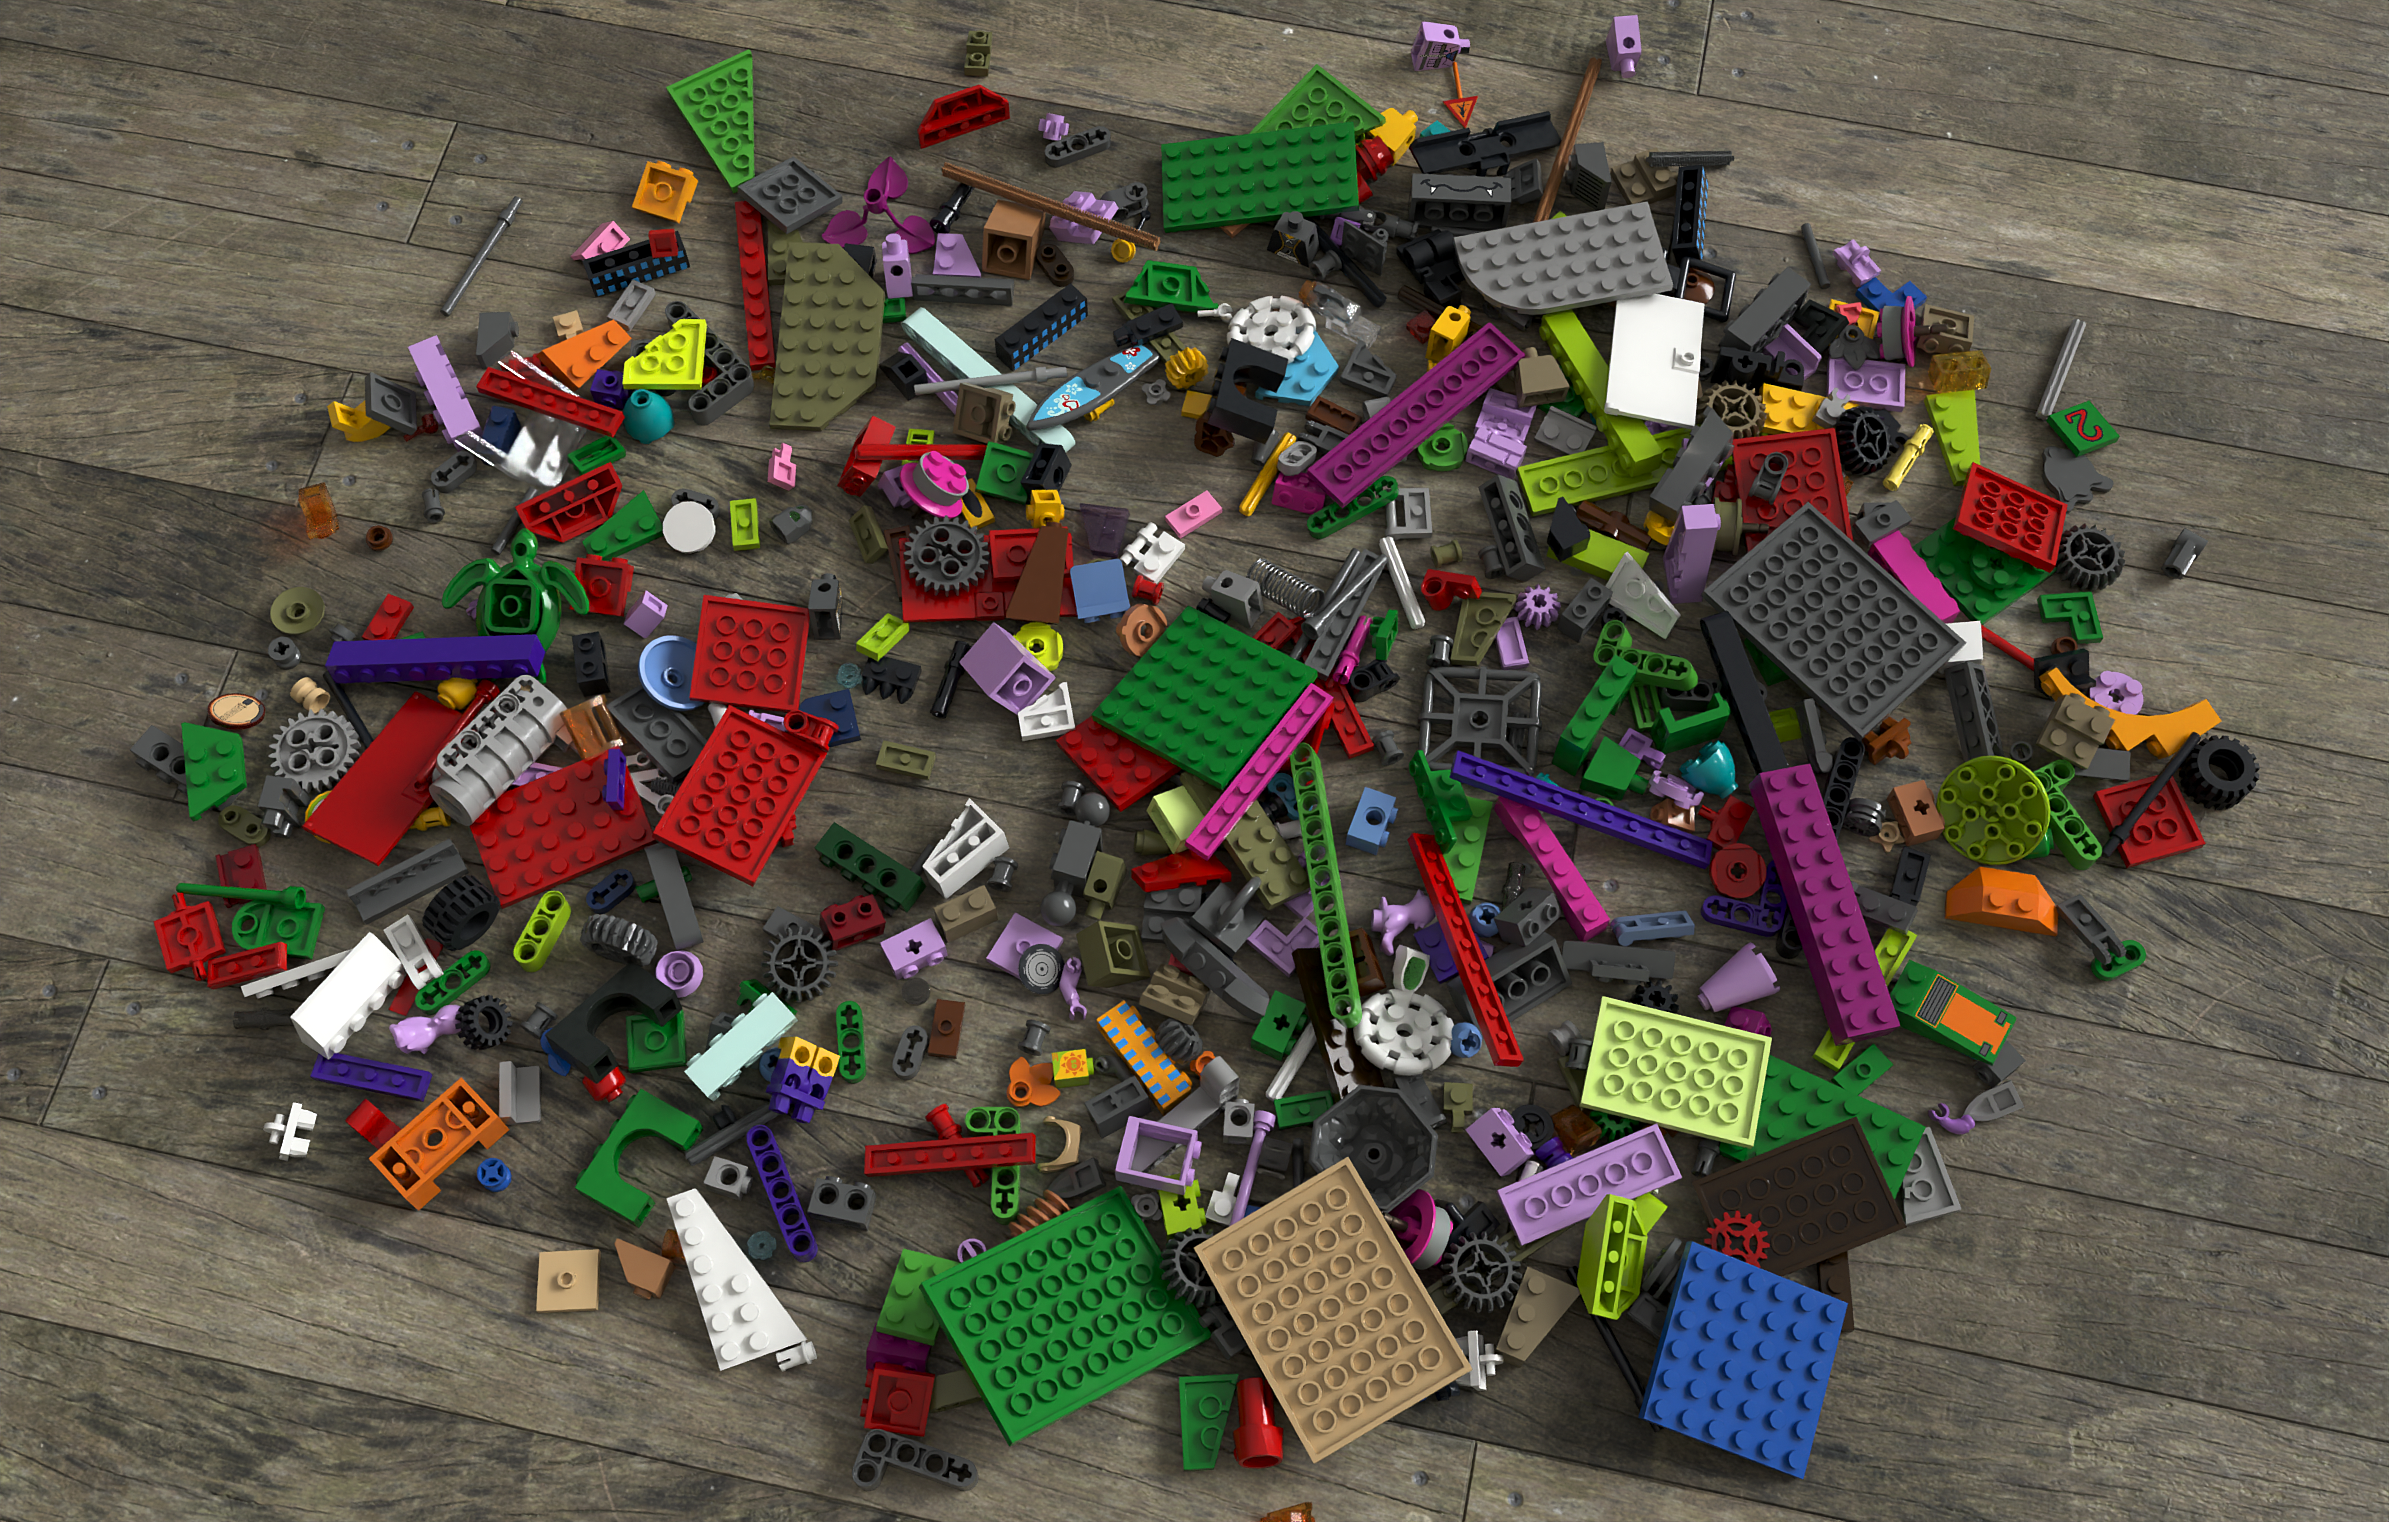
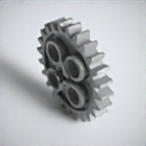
[268,709,361,794]

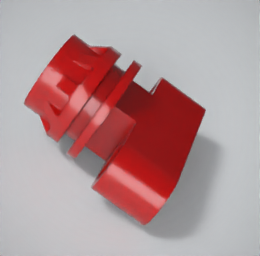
[1356,135,1394,205]

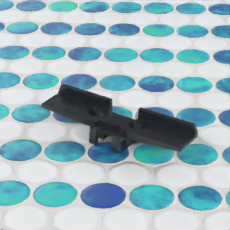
[1409,111,1562,177]

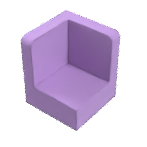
[624,591,668,638]

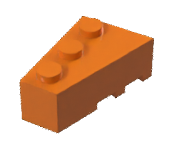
[536,319,632,394]

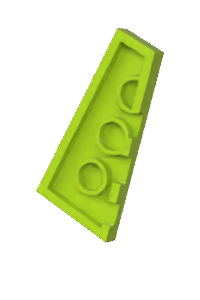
[1924,388,1980,486]

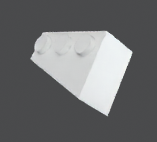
[923,798,1009,899]

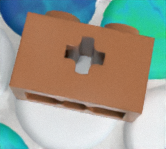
[1887,780,1945,847]

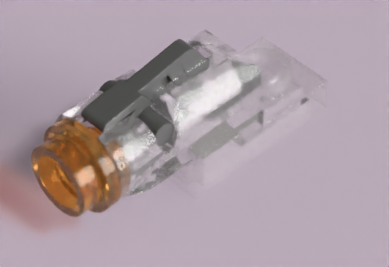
[1299,280,1381,349]

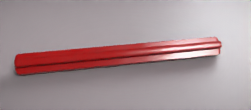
[854,444,987,460]

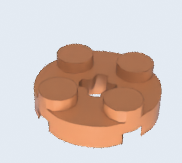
[1116,604,1168,657]

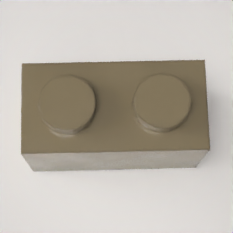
[933,885,998,943]

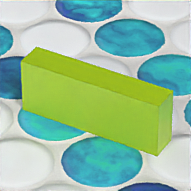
[1546,529,1649,581]

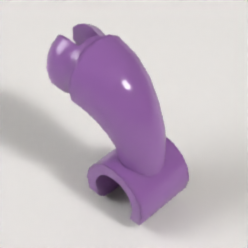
[1928,1103,1975,1134]

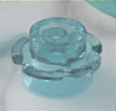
[836,663,863,689]
[747,1231,777,1260]

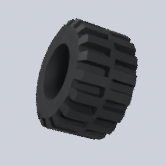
[2179,735,2260,810]
[422,875,501,951]

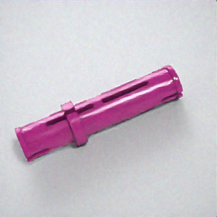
[1333,616,1373,685]

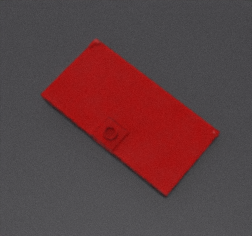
[898,533,1077,623]
[301,691,489,866]

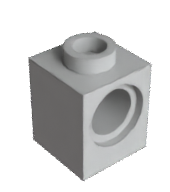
[1223,1099,1255,1145]
[704,1156,753,1201]

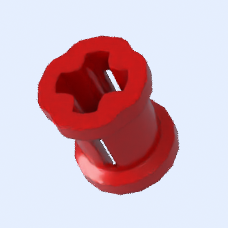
[1132,575,1164,605]

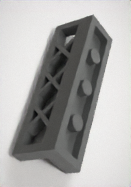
[911,274,1015,306]
[1944,661,2005,762]
[346,838,469,925]

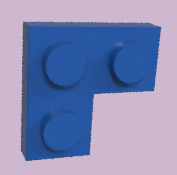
[1855,277,1927,319]

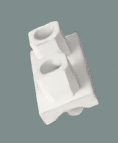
[263,1102,317,1161]
[1455,1331,1503,1391]

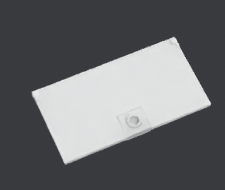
[1604,294,1704,429]

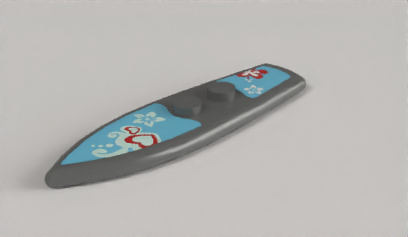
[1026,343,1161,431]

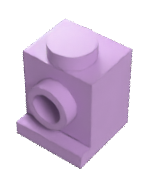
[877,464,915,508]

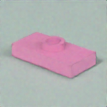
[1165,490,1222,539]

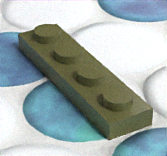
[1112,286,1186,364]

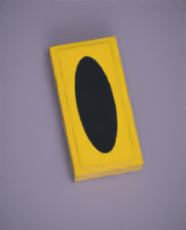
[961,478,995,530]

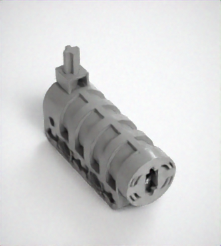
[429,675,599,826]

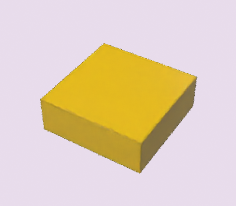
[1181,390,1212,419]

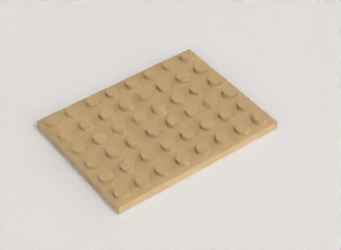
[1194,1157,1473,1464]

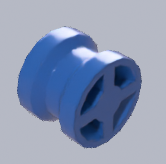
[477,1158,512,1192]

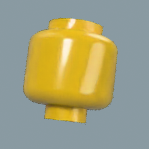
[437,678,478,710]

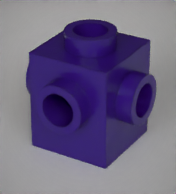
[590,369,633,409]

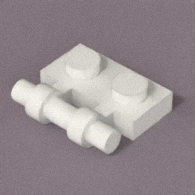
[1120,522,1185,583]

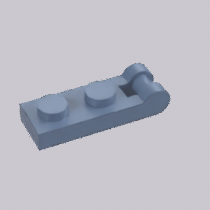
[1610,910,1695,946]

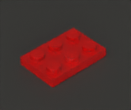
[989,526,1072,582]

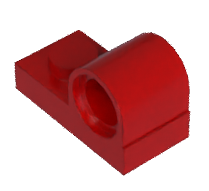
[1421,569,1482,611]
[344,1099,402,1150]

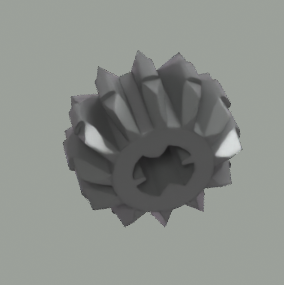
[1155,1017,1203,1065]

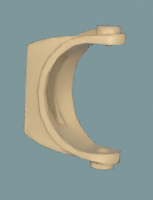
[1037,1116,1082,1173]

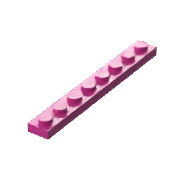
[1184,683,1334,861]

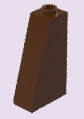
[1004,522,1068,625]

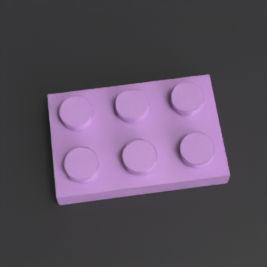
[1826,356,1905,412]

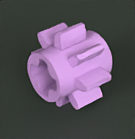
[1038,113,1069,141]

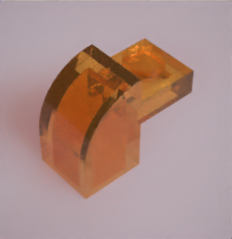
[298,482,339,540]

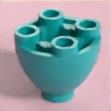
[623,389,675,444]
[1679,740,1738,799]

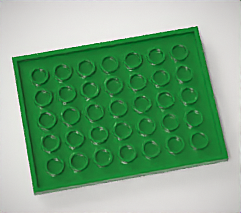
[919,1186,1211,1447]

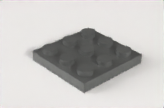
[738,156,842,234]

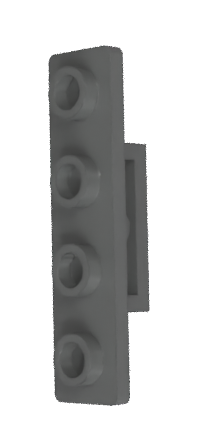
[1562,940,1676,985]

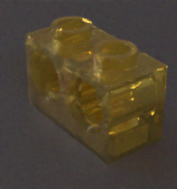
[1928,350,1991,394]

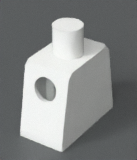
[1938,621,1983,674]

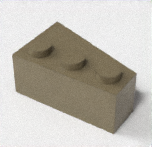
[1494,1267,1581,1368]

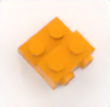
[632,161,698,224]

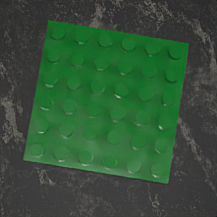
[1092,605,1318,790]

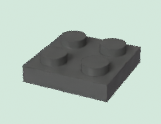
[365,372,417,435]

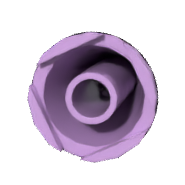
[1697,942,1780,1013]

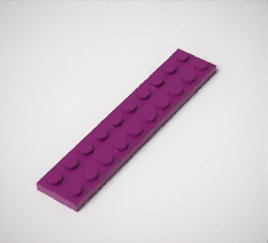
[1307,322,1525,509]

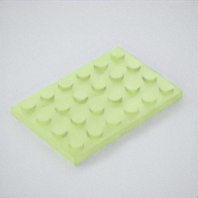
[1579,996,1772,1149]

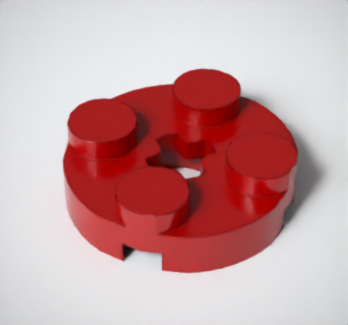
[1709,843,1766,899]

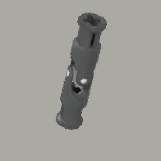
[1320,206,1420,241]

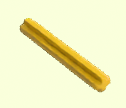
[1239,432,1296,517]

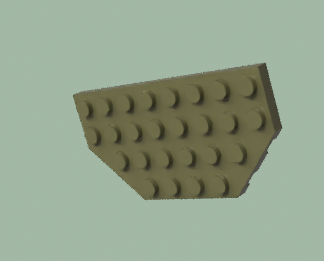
[769,242,885,431]

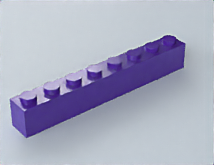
[325,634,545,684]

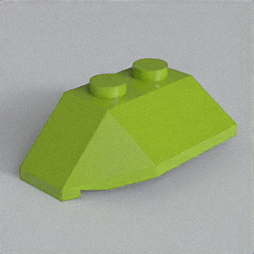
[1577,1194,1648,1320]

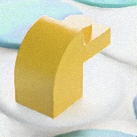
[327,400,391,442]

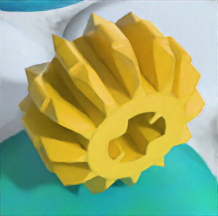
[1165,347,1209,389]

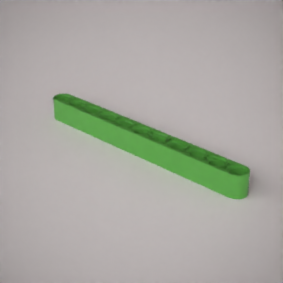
[1290,742,1362,1028]

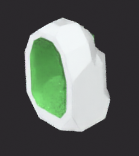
[1392,945,1430,991]

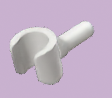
[1198,303,1233,323]

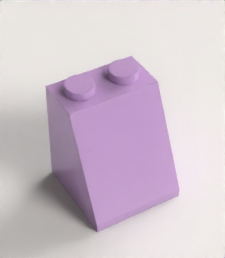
[959,622,1056,715]

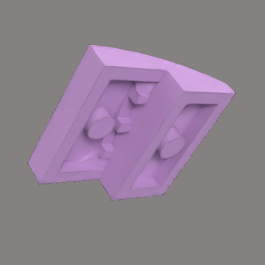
[1473,388,1537,444]

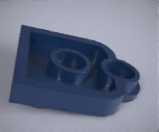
[792,689,861,747]

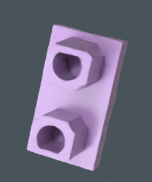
[1833,239,1881,287]

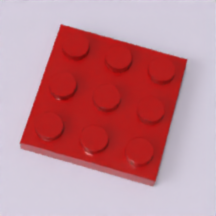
[2093,775,2206,868]

